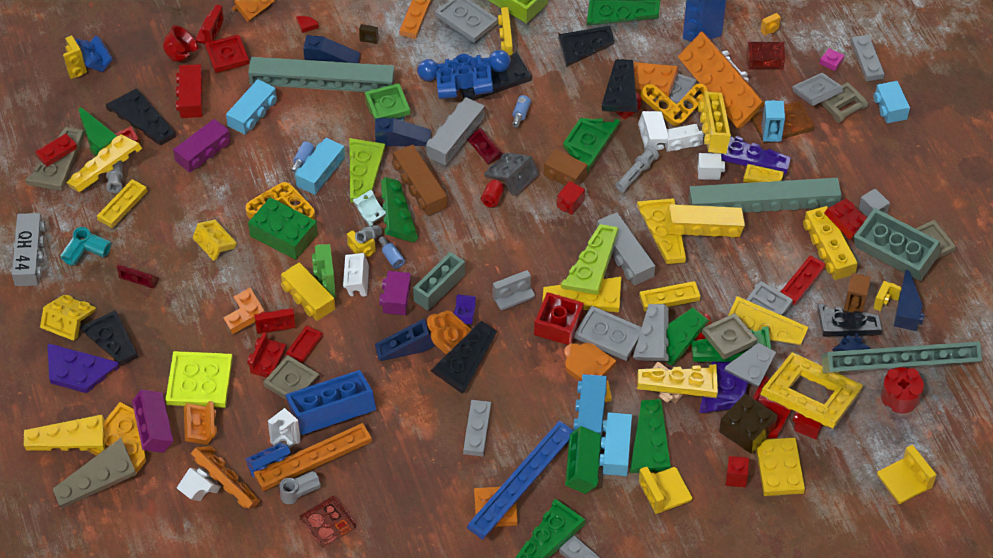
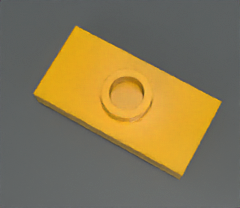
[743,164,784,183]

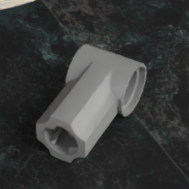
[280,471,321,504]

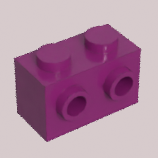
[379,271,411,315]

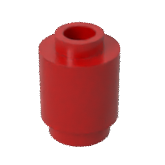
[480,180,504,208]

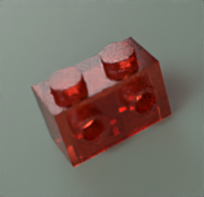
[746,42,785,70]

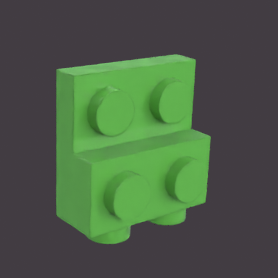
[365,84,410,121]
[312,244,336,298]

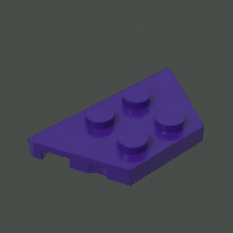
[48,344,119,393]
[699,362,748,413]

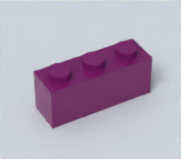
[173,119,231,173]
[132,389,173,453]

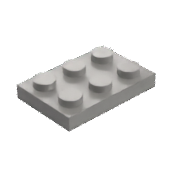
[435,0,498,43]
[574,306,642,361]

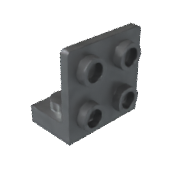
[484,152,540,196]

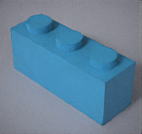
[574,374,607,438]

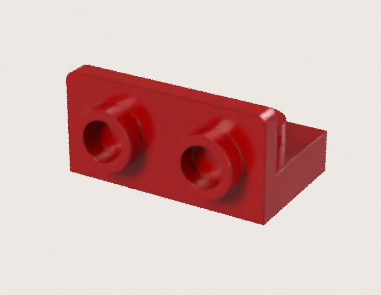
[195,4,224,44]
[254,308,296,334]
[247,332,287,378]

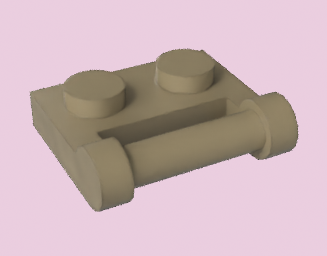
[820,82,868,123]

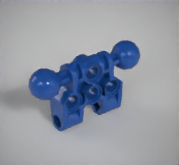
[417,50,511,99]

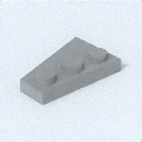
[633,304,668,361]

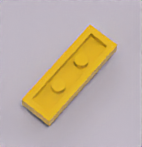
[498,7,513,56]
[97,179,148,229]
[639,281,701,311]

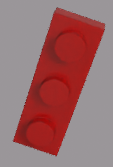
[780,255,826,306]

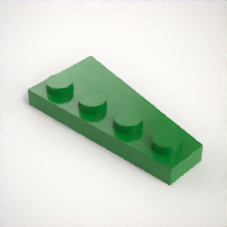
[586,0,660,26]
[381,177,418,243]
[691,326,771,362]
[630,399,671,473]
[515,499,586,558]

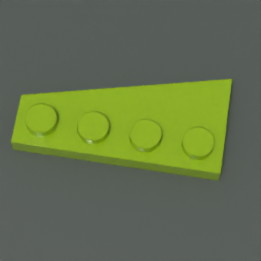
[561,224,619,295]

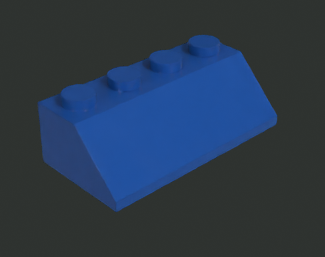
[683,0,727,41]
[285,370,376,435]

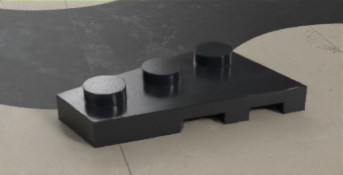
[558,26,614,67]
[80,310,138,366]

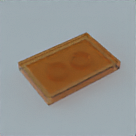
[751,100,815,144]

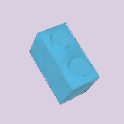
[873,81,910,123]
[762,100,785,141]

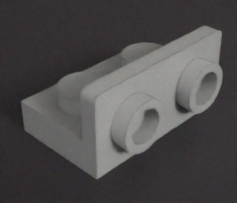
[492,270,535,311]

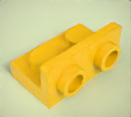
[63,35,87,79]
[193,220,237,261]

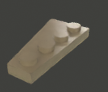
[25,127,84,191]
[53,438,137,509]

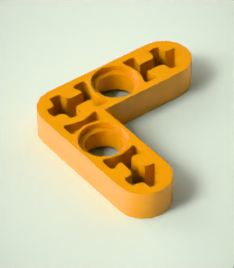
[640,84,708,126]
[245,182,315,220]

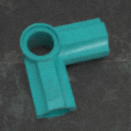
[60,227,112,266]

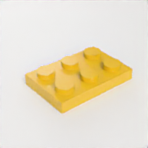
[756,438,805,496]

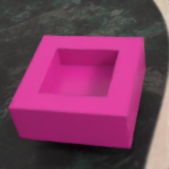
[820,48,845,71]

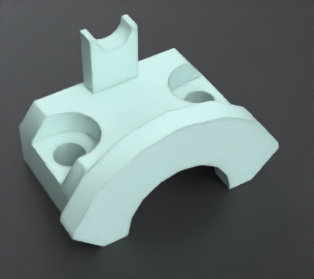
[353,190,386,227]

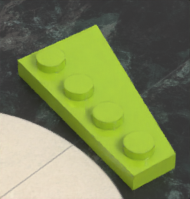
[349,138,385,203]

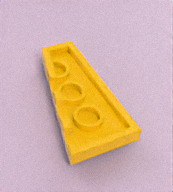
[542,277,621,312]

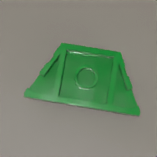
[563,118,620,173]

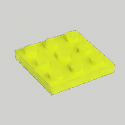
[166,351,233,408]

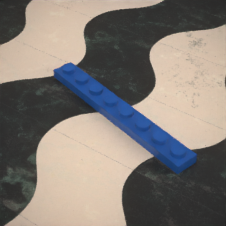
[467,421,573,540]

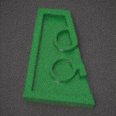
[666,308,710,366]

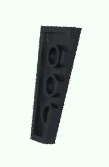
[459,52,532,101]
[601,59,638,112]
[106,88,176,146]
[430,321,497,393]

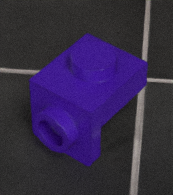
[454,294,476,324]

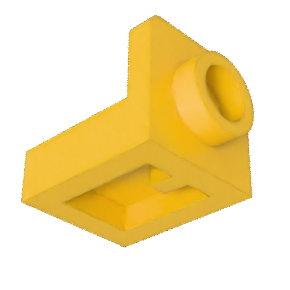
[347,231,376,257]
[873,281,902,311]

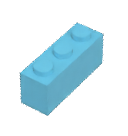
[226,79,277,135]
[295,138,345,195]
[599,412,632,476]

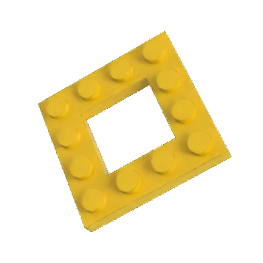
[761,352,863,429]

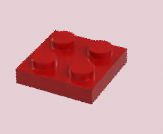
[205,34,249,73]
[824,198,867,240]

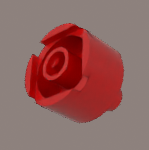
[881,367,924,414]

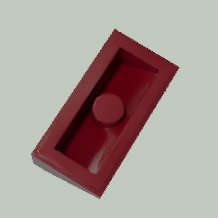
[468,127,504,165]
[117,265,159,289]

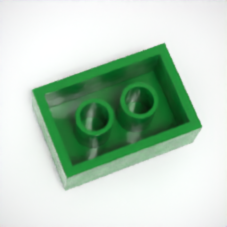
[248,197,318,260]

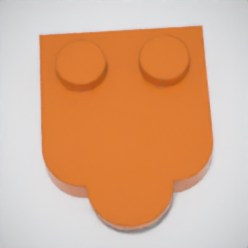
[427,311,471,354]
[564,343,616,381]

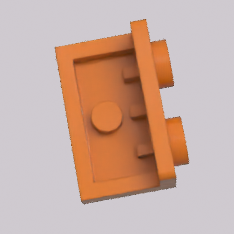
[232,0,275,22]
[184,401,217,445]

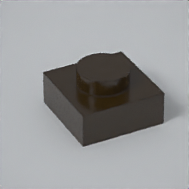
[359,24,379,44]

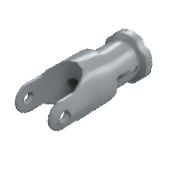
[106,160,123,193]

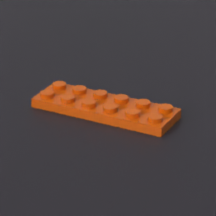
[678,31,765,129]

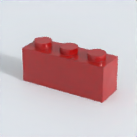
[176,64,203,118]

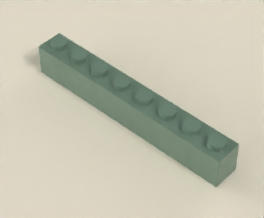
[248,57,395,92]
[688,178,841,213]
[821,341,982,374]

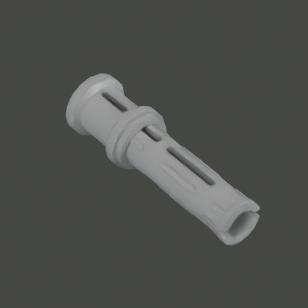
[615,146,659,192]

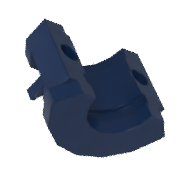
[832,333,870,352]

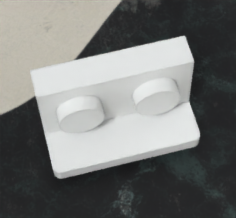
[664,124,704,152]

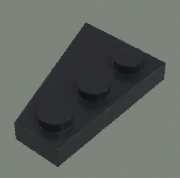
[818,303,882,337]

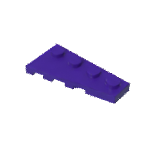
[718,136,791,175]

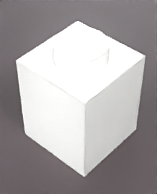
[698,153,725,180]

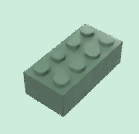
[854,208,941,281]

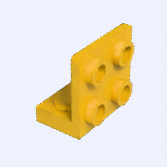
[40,295,96,341]
[877,444,936,504]
[639,467,692,514]

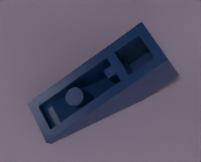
[303,35,360,63]
[375,118,431,146]
[894,270,925,331]
[375,319,436,361]

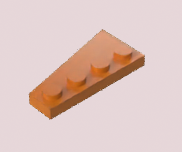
[191,446,260,509]

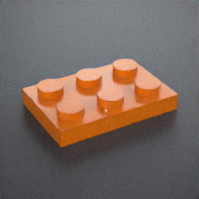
[633,62,678,97]

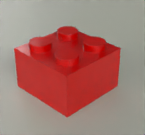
[534,292,584,345]

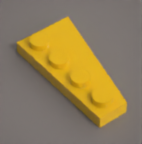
[66,135,143,192]
[637,198,686,264]
[728,296,809,346]
[637,364,718,398]
[24,415,105,451]

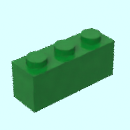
[565,426,601,494]

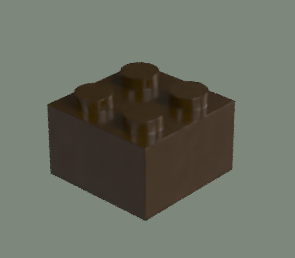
[719,394,777,454]

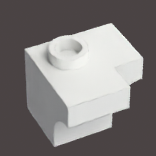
[177,467,221,501]

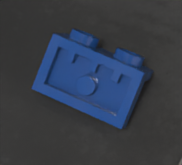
[75,36,113,72]
[245,442,291,477]

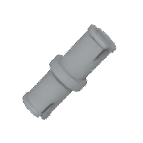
[355,225,382,243]

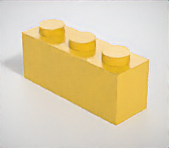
[281,262,335,321]

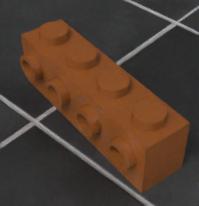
[392,145,447,216]

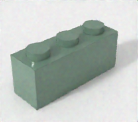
[413,252,465,311]

